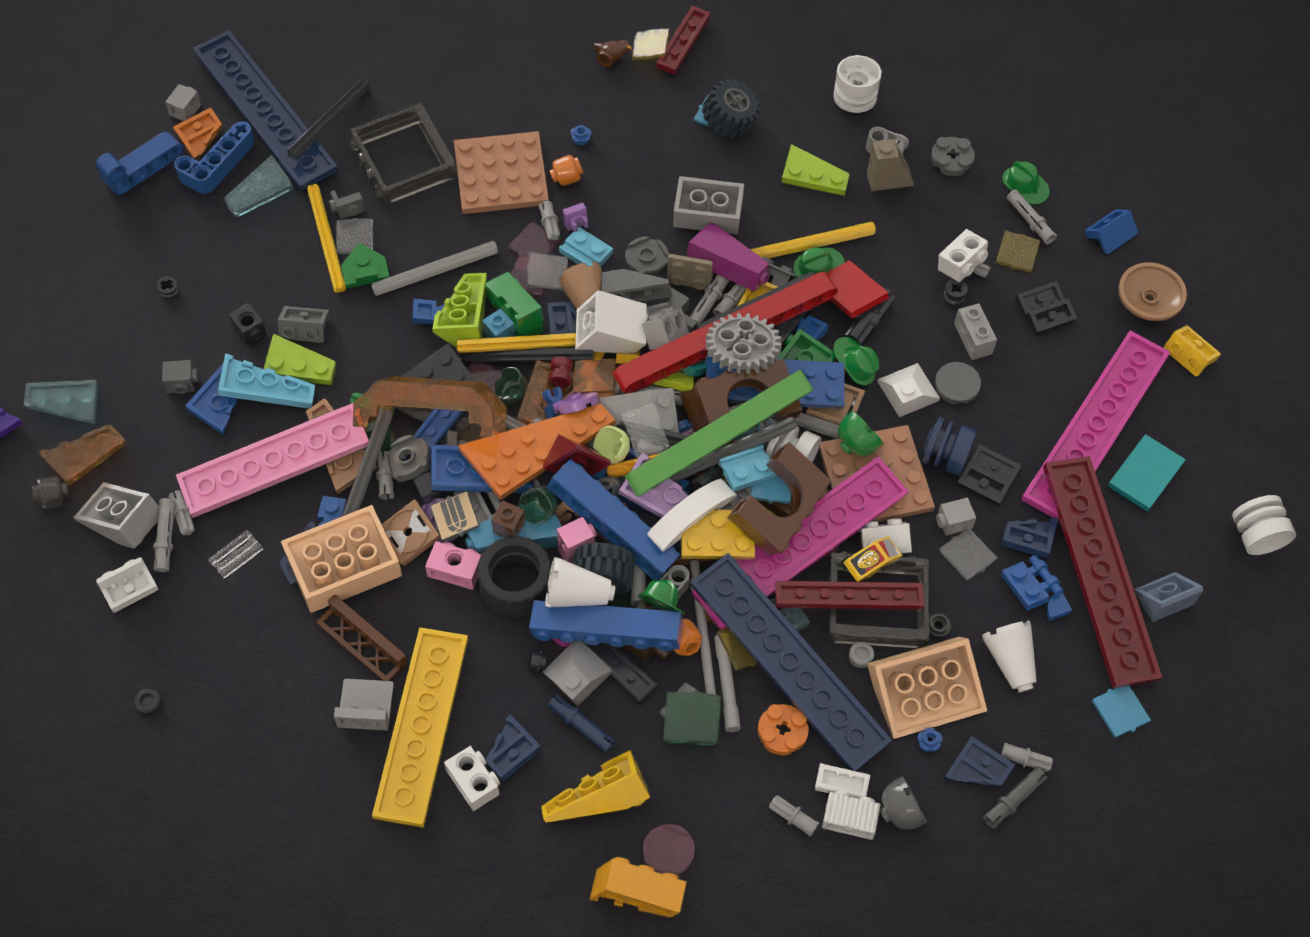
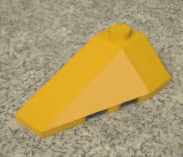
[541,750,650,822]

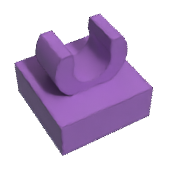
[563,203,588,232]

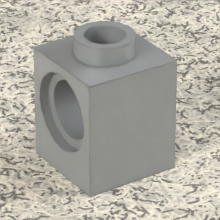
[165,84,201,121]
[936,497,976,535]

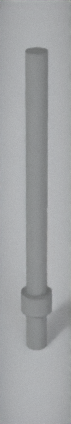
[689,560,716,700]

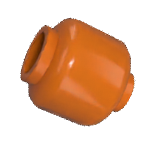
[550,155,583,186]
[674,619,702,656]

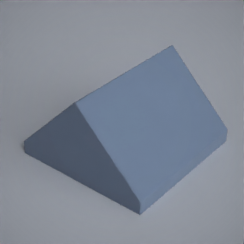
[1134,572,1203,622]

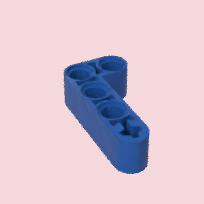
[174,122,255,194]
[96,132,184,195]

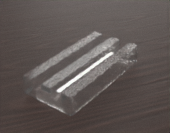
[208,530,263,579]

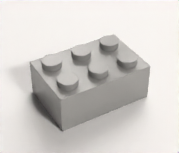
[673,176,744,235]

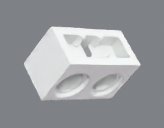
[938,229,988,282]
[444,746,500,811]

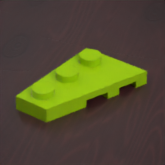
[782,144,849,196]
[263,334,336,385]

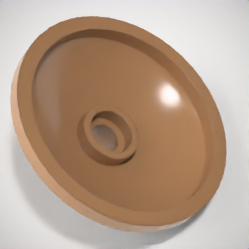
[1118,262,1187,321]

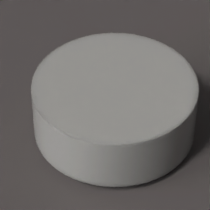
[849,642,874,668]

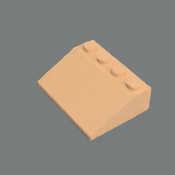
[281,505,402,613]
[867,637,987,739]

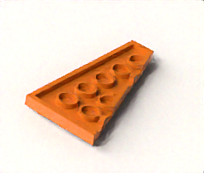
[458,403,615,500]

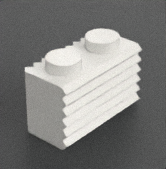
[822,791,880,840]

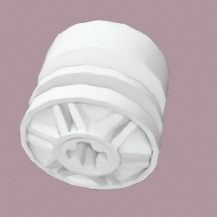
[833,55,881,113]
[765,426,821,462]
[1232,495,1296,555]

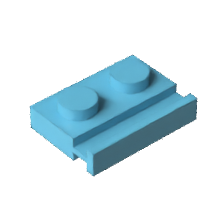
[559,227,613,267]
[718,445,777,492]

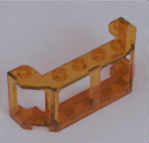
[353,376,507,437]

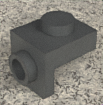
[329,190,365,220]

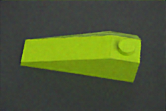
[433,273,487,348]

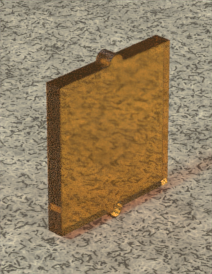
[572,359,616,394]

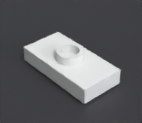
[815,763,870,799]

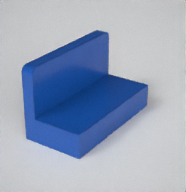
[1085,209,1138,254]

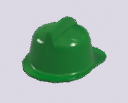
[1002,161,1050,205]
[793,247,845,278]
[833,337,879,386]
[638,580,685,615]

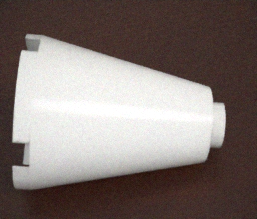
[545,557,615,608]
[982,621,1037,693]

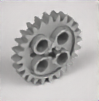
[706,313,782,374]

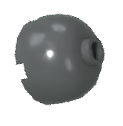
[880,776,928,830]

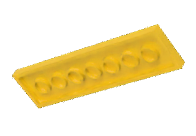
[372,627,468,828]

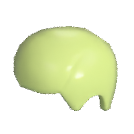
[593,425,630,464]

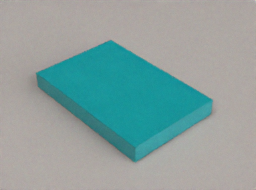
[1108,434,1185,512]

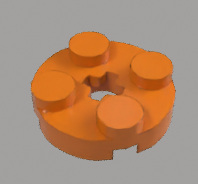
[758,704,809,756]

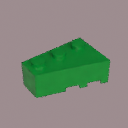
[485,272,544,337]

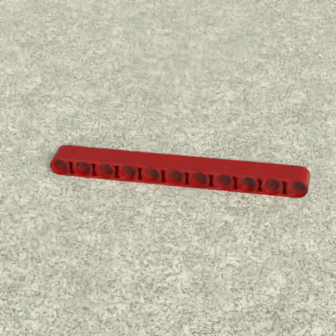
[612,272,838,394]

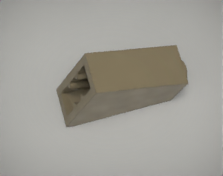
[867,139,914,191]

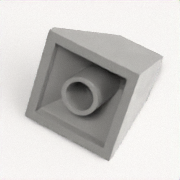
[543,641,613,707]

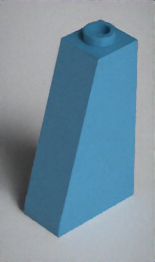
[465,495,562,555]

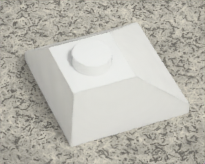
[877,363,940,417]

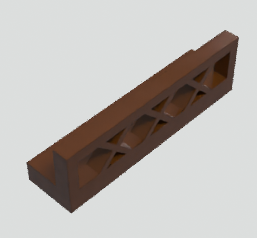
[316,595,408,681]

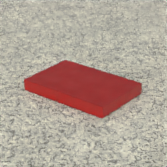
[826,260,889,318]

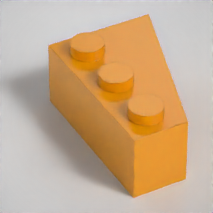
[590,857,686,917]

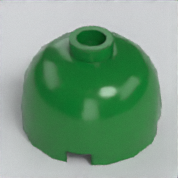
[838,411,884,457]

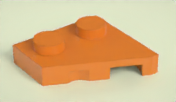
[173,108,222,161]

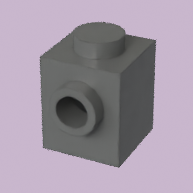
[162,360,199,394]

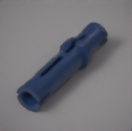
[548,694,616,754]

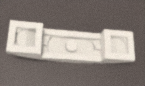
[647,479,737,552]

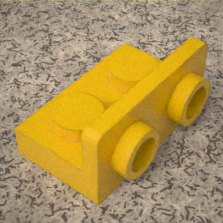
[1163,325,1221,376]

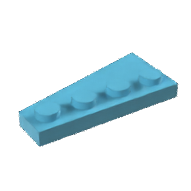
[218,353,315,409]

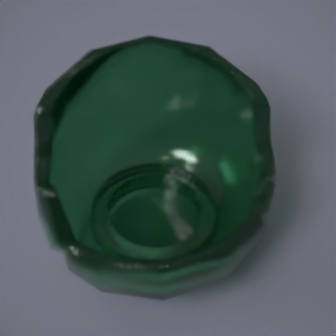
[494,366,528,404]
[519,486,557,525]

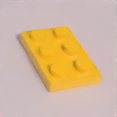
[681,510,755,560]

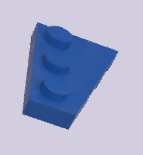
[185,364,238,435]

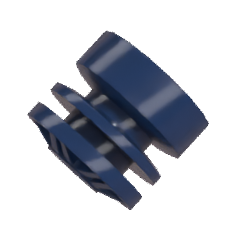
[922,416,977,476]

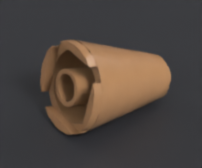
[558,262,602,310]

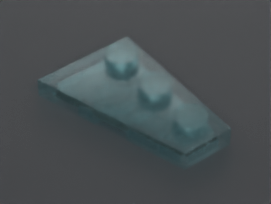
[224,155,293,218]
[24,380,98,424]

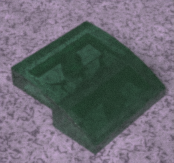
[663,692,721,746]

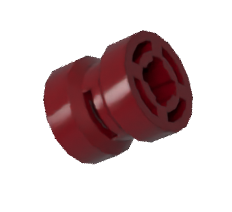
[548,357,573,388]

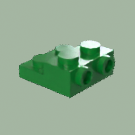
[778,329,835,362]

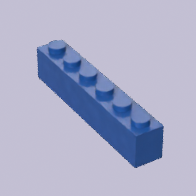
[547,459,680,581]
[529,600,683,651]

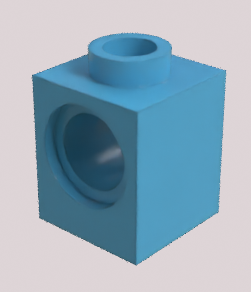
[482,309,515,338]

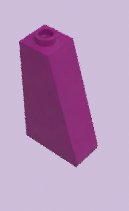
[686,222,769,291]

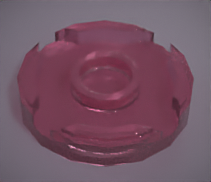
[643,824,695,875]

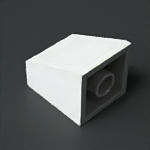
[575,290,648,354]

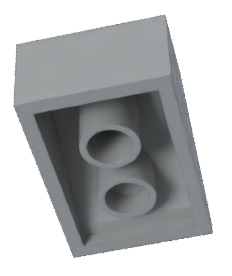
[599,388,679,442]
[74,482,159,549]

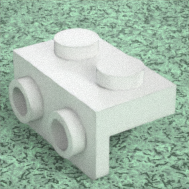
[858,518,912,553]
[96,557,159,613]

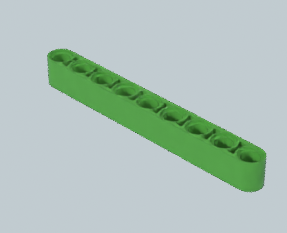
[625,370,814,497]

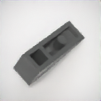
[601,269,673,302]

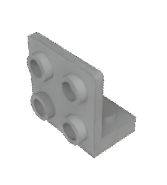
[334,679,394,730]

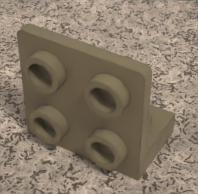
[667,254,714,290]

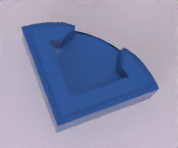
[1046,593,1072,621]

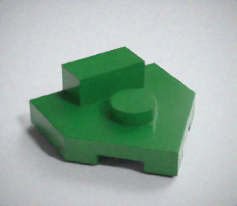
[341,242,389,289]

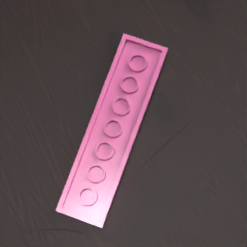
[176,403,369,518]

